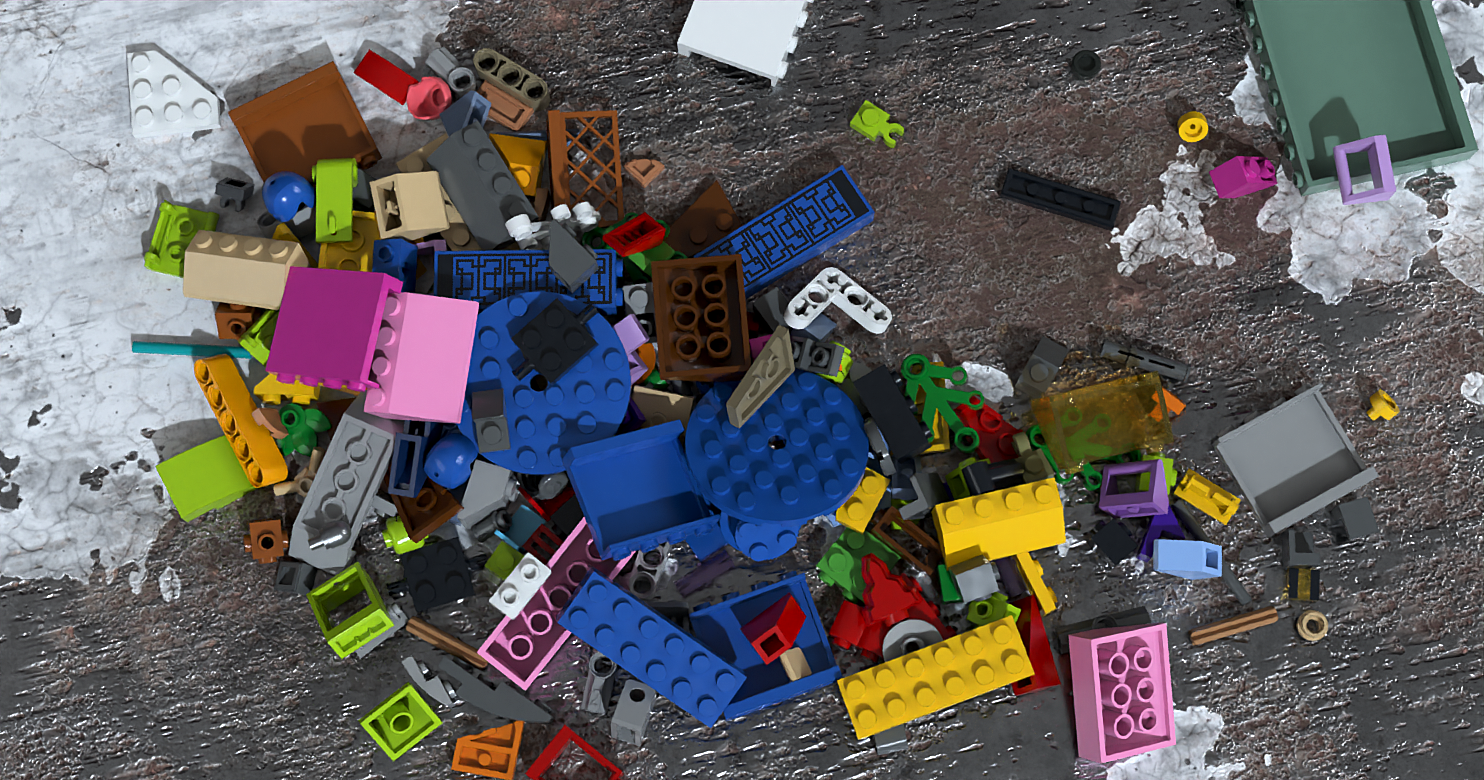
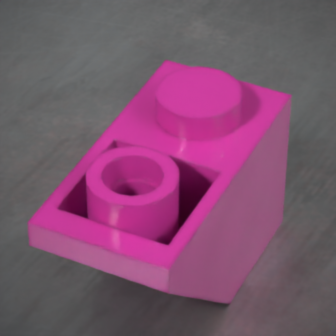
[1209,156,1278,198]

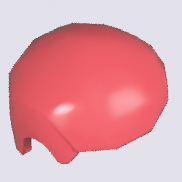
[406,76,452,121]

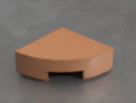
[623,159,665,188]
[251,408,289,440]

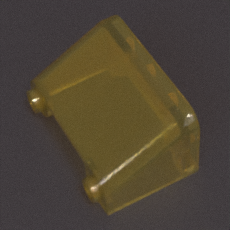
[1029,371,1175,474]

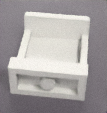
[489,552,552,620]

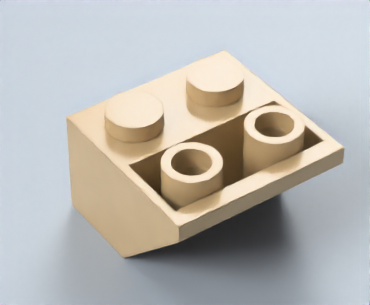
[370,171,450,242]

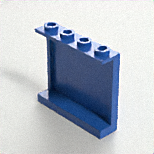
[562,419,721,561]
[689,571,843,722]

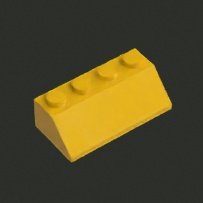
[931,477,1066,571]

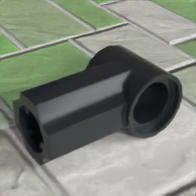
[961,458,1024,496]

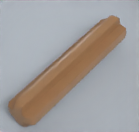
[1188,606,1278,646]
[406,616,489,670]

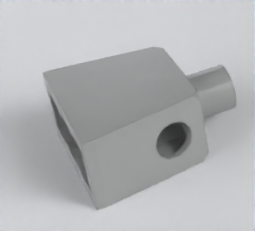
[611,677,656,747]

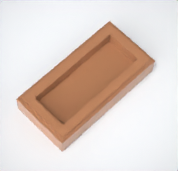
[477,80,534,132]

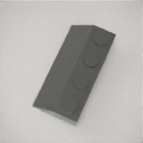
[426,120,539,251]

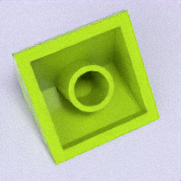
[358,682,443,761]

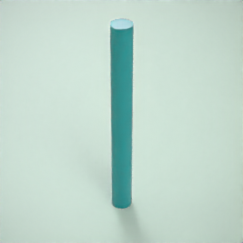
[132,341,252,359]

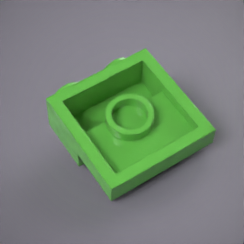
[816,527,901,606]

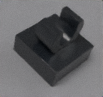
[215,177,255,212]

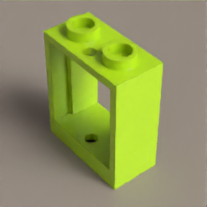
[306,561,394,659]

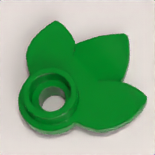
[276,403,332,457]

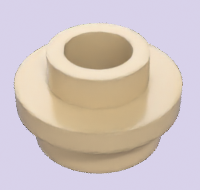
[1297,610,1328,641]

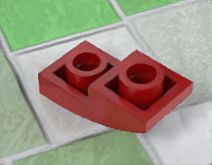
[353,49,419,105]

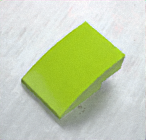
[155,435,258,522]

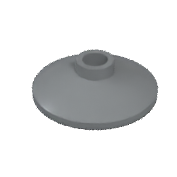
[882,619,943,662]

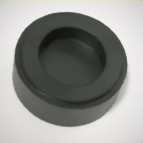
[1071,50,1101,81]

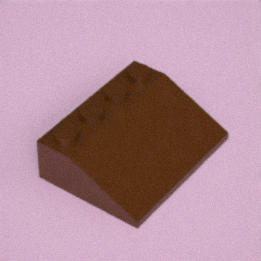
[651,254,751,382]

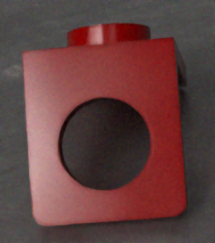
[517,484,575,522]

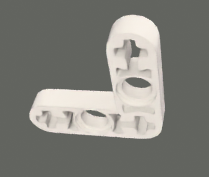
[784,267,892,334]

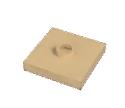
[632,385,694,449]

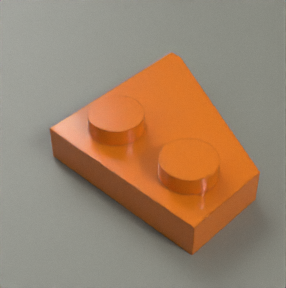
[451,721,525,780]

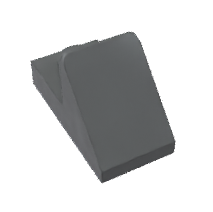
[472,388,511,454]

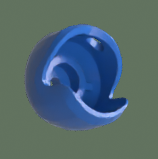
[262,171,316,222]
[424,433,478,489]

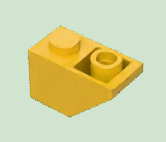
[254,373,320,405]

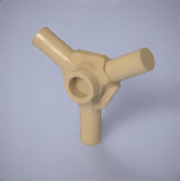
[274,447,325,497]

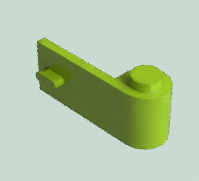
[312,158,358,243]

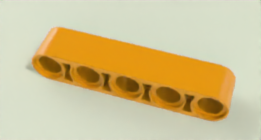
[194,353,288,488]

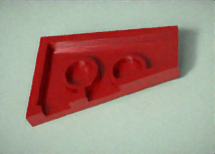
[953,396,1026,463]

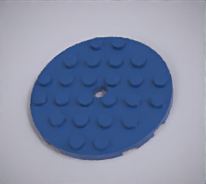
[456,291,631,475]
[685,368,869,527]

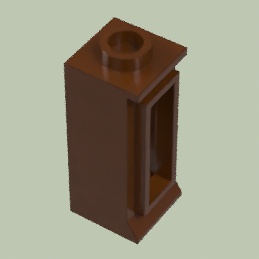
[870,506,943,578]

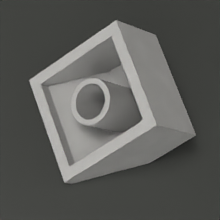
[457,459,520,529]

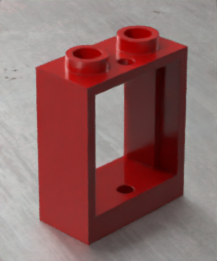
[525,725,624,780]

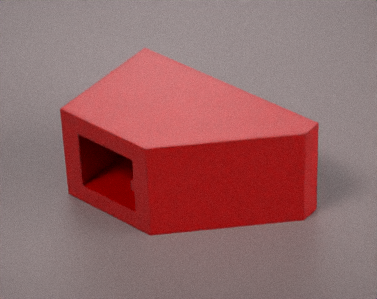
[740,593,806,665]

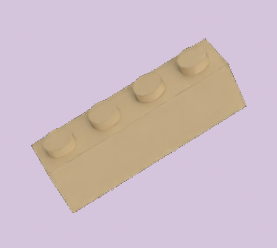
[183,230,311,310]

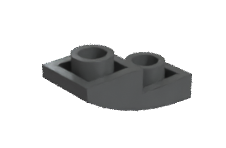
[790,336,845,377]

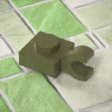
[1011,431,1055,484]

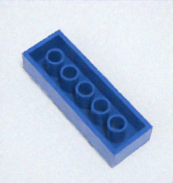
[556,566,747,728]

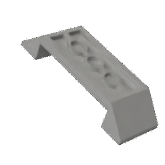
[288,390,405,576]

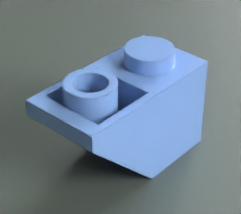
[1153,539,1222,580]

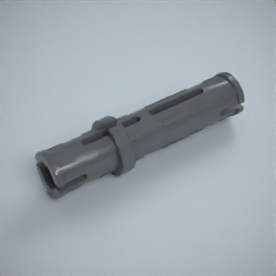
[1099,339,1191,382]

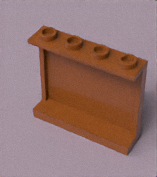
[228,61,382,187]

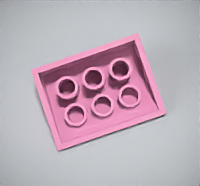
[363,292,479,424]
[1068,622,1176,764]

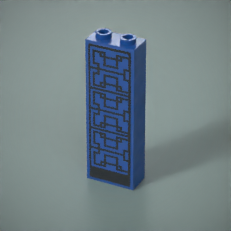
[693,165,875,300]
[434,249,623,316]

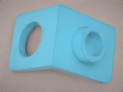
[494,505,546,554]

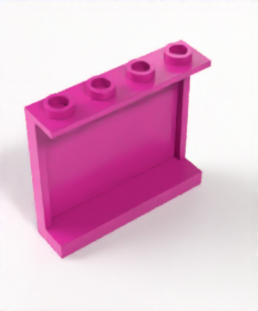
[265,266,403,392]

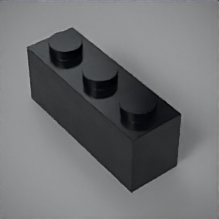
[853,364,933,464]

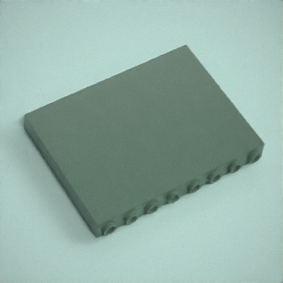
[1239,0,1479,197]

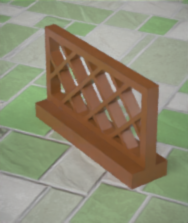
[545,110,624,228]

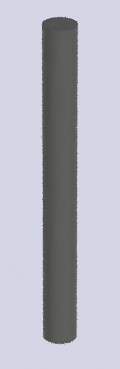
[1171,499,1252,606]

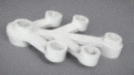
[505,202,601,250]

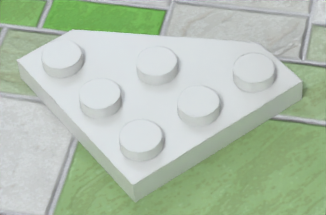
[127,50,221,138]

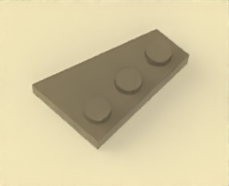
[726,325,795,429]

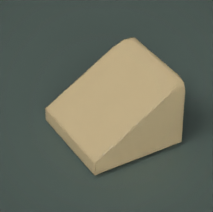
[779,647,812,683]

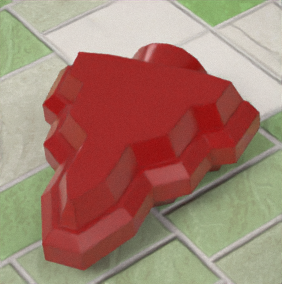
[861,553,923,628]

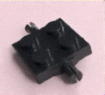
[511,298,599,386]
[386,537,488,613]

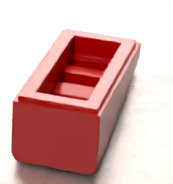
[602,212,666,257]

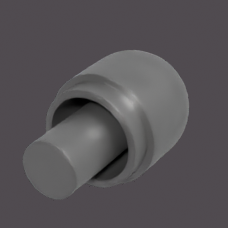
[308,521,351,551]

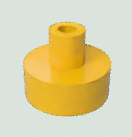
[1177,111,1208,142]
[1367,389,1400,421]

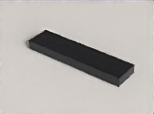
[1000,168,1121,231]

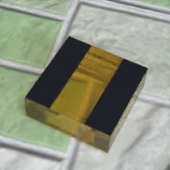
[1286,568,1320,602]

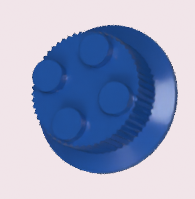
[719,510,801,562]

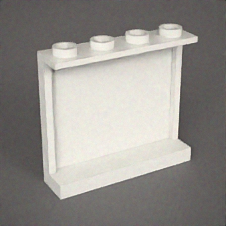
[677,0,814,87]

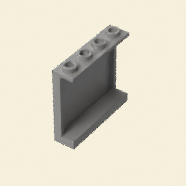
[1212,383,1379,538]

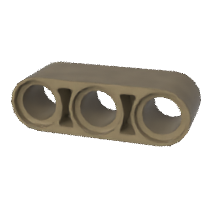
[473,48,550,111]

